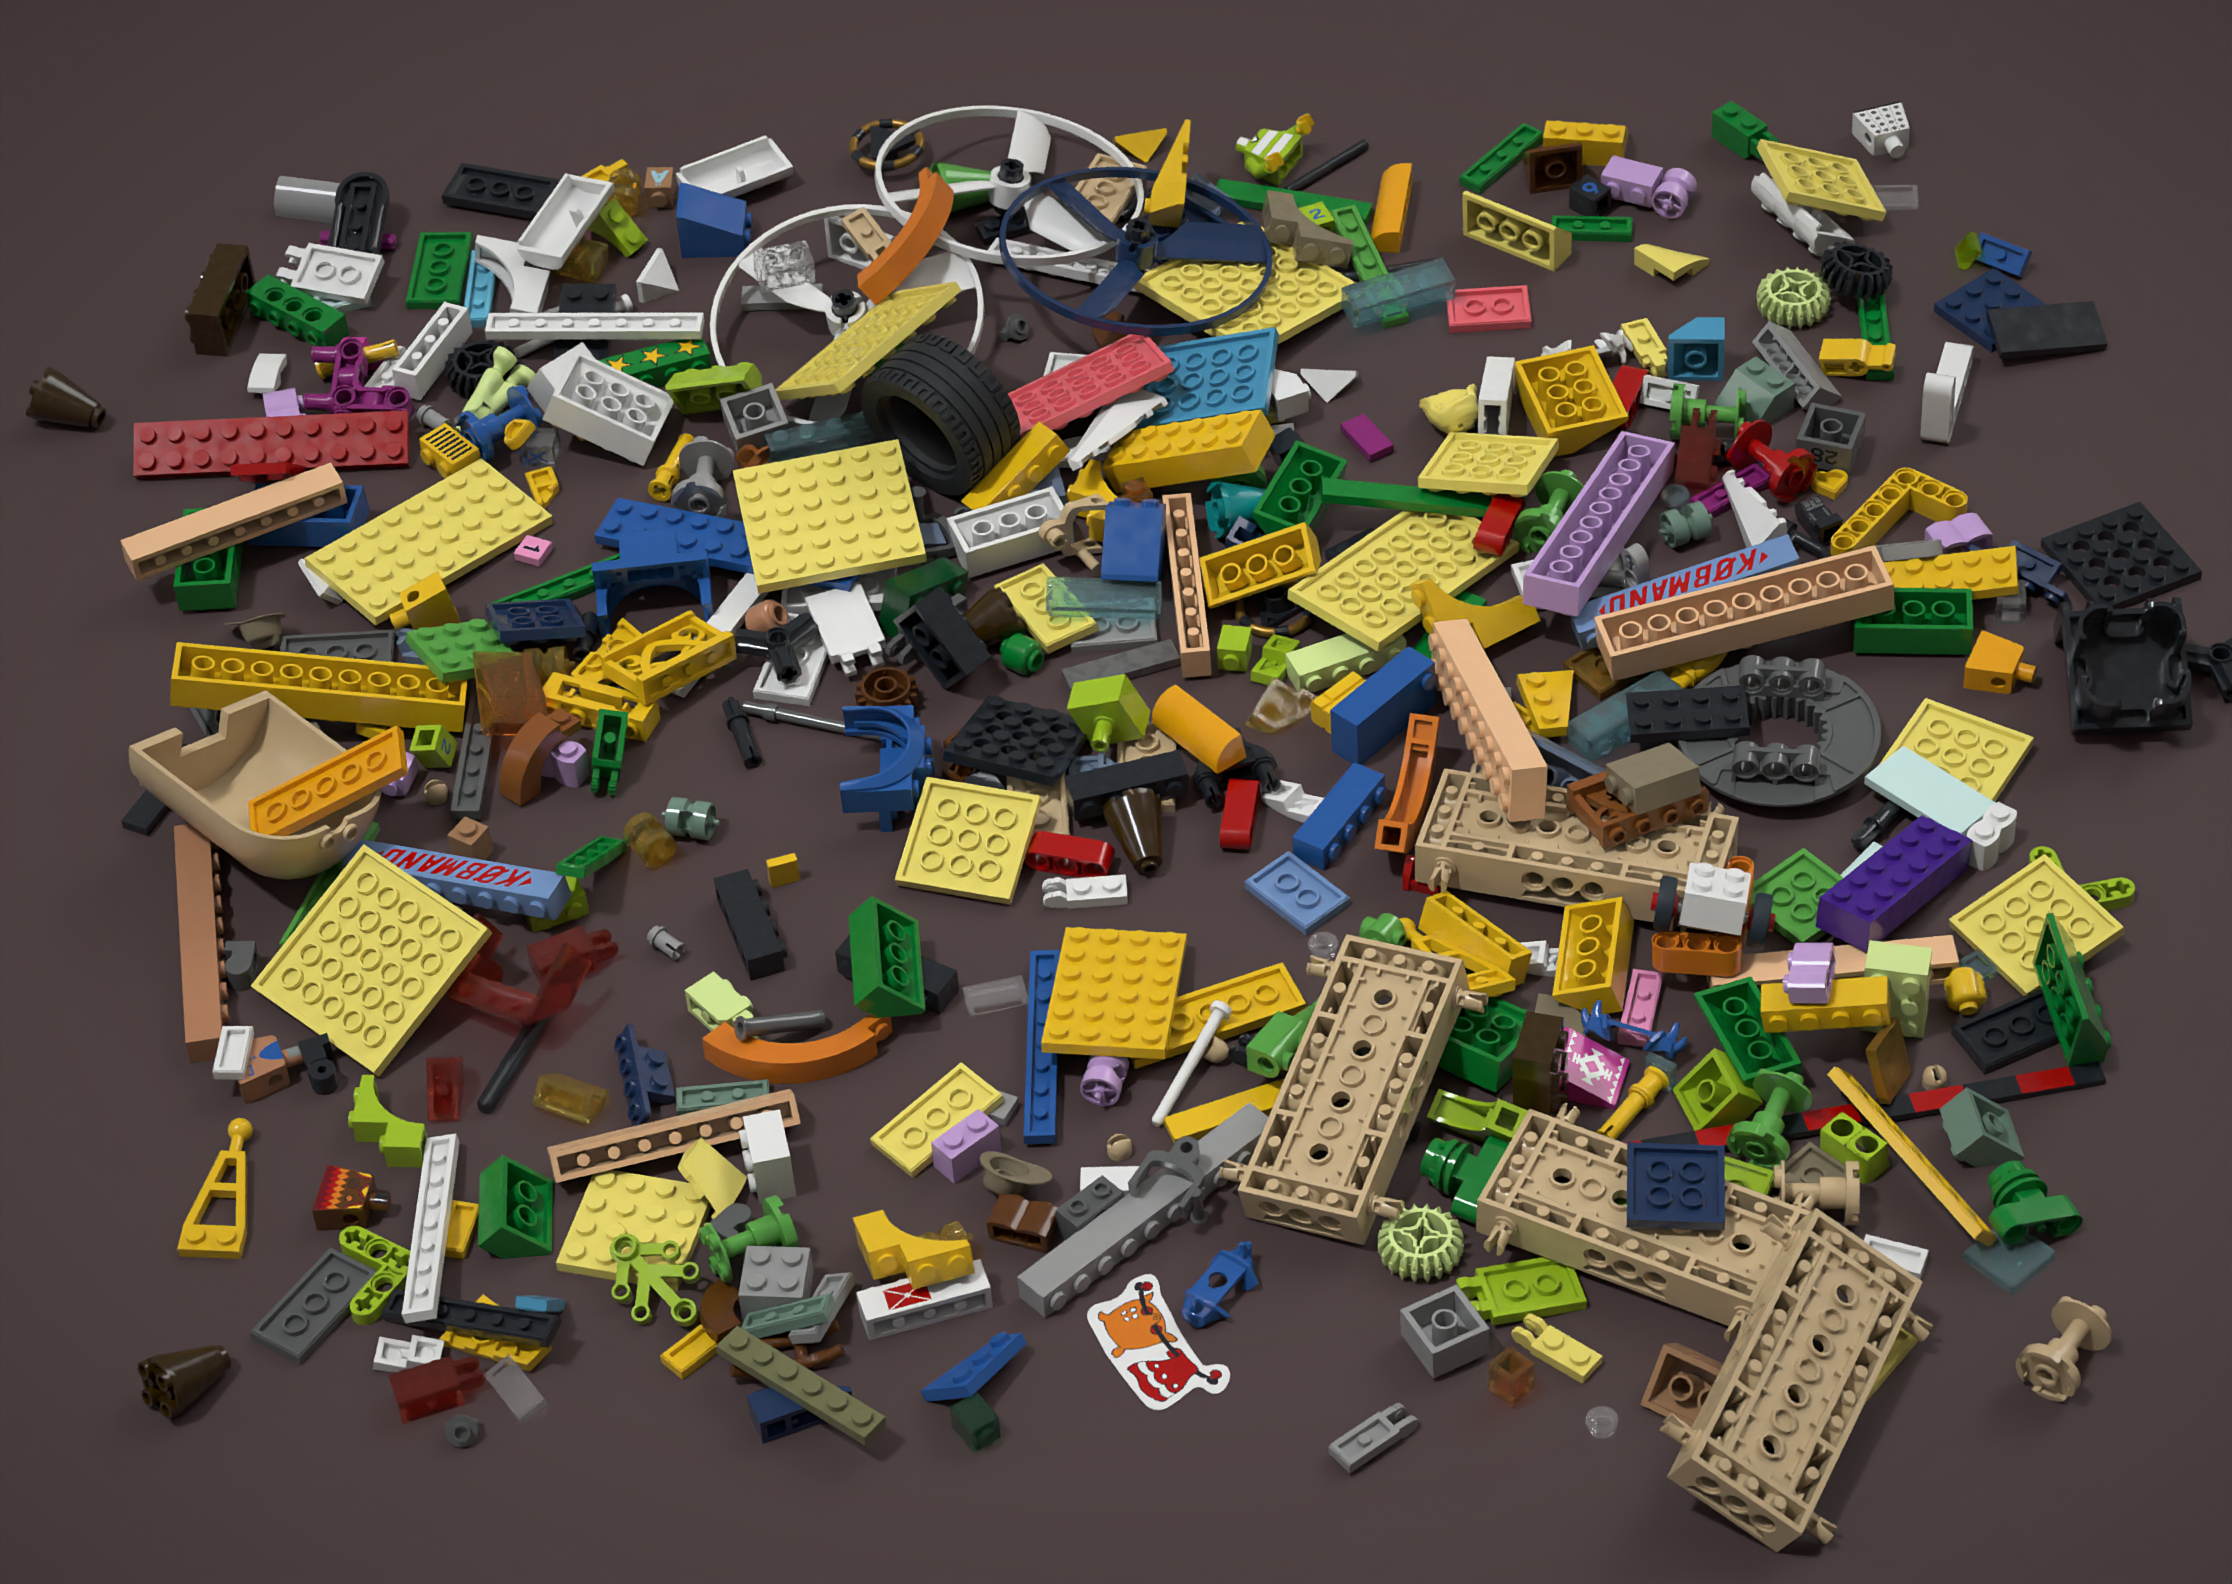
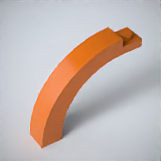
[857,167,954,305]
[1374,713,1441,853]
[702,1014,893,1084]

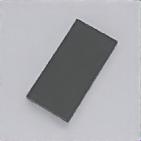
[280,629,396,662]
[250,1247,377,1365]

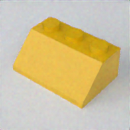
[1543,121,1628,166]

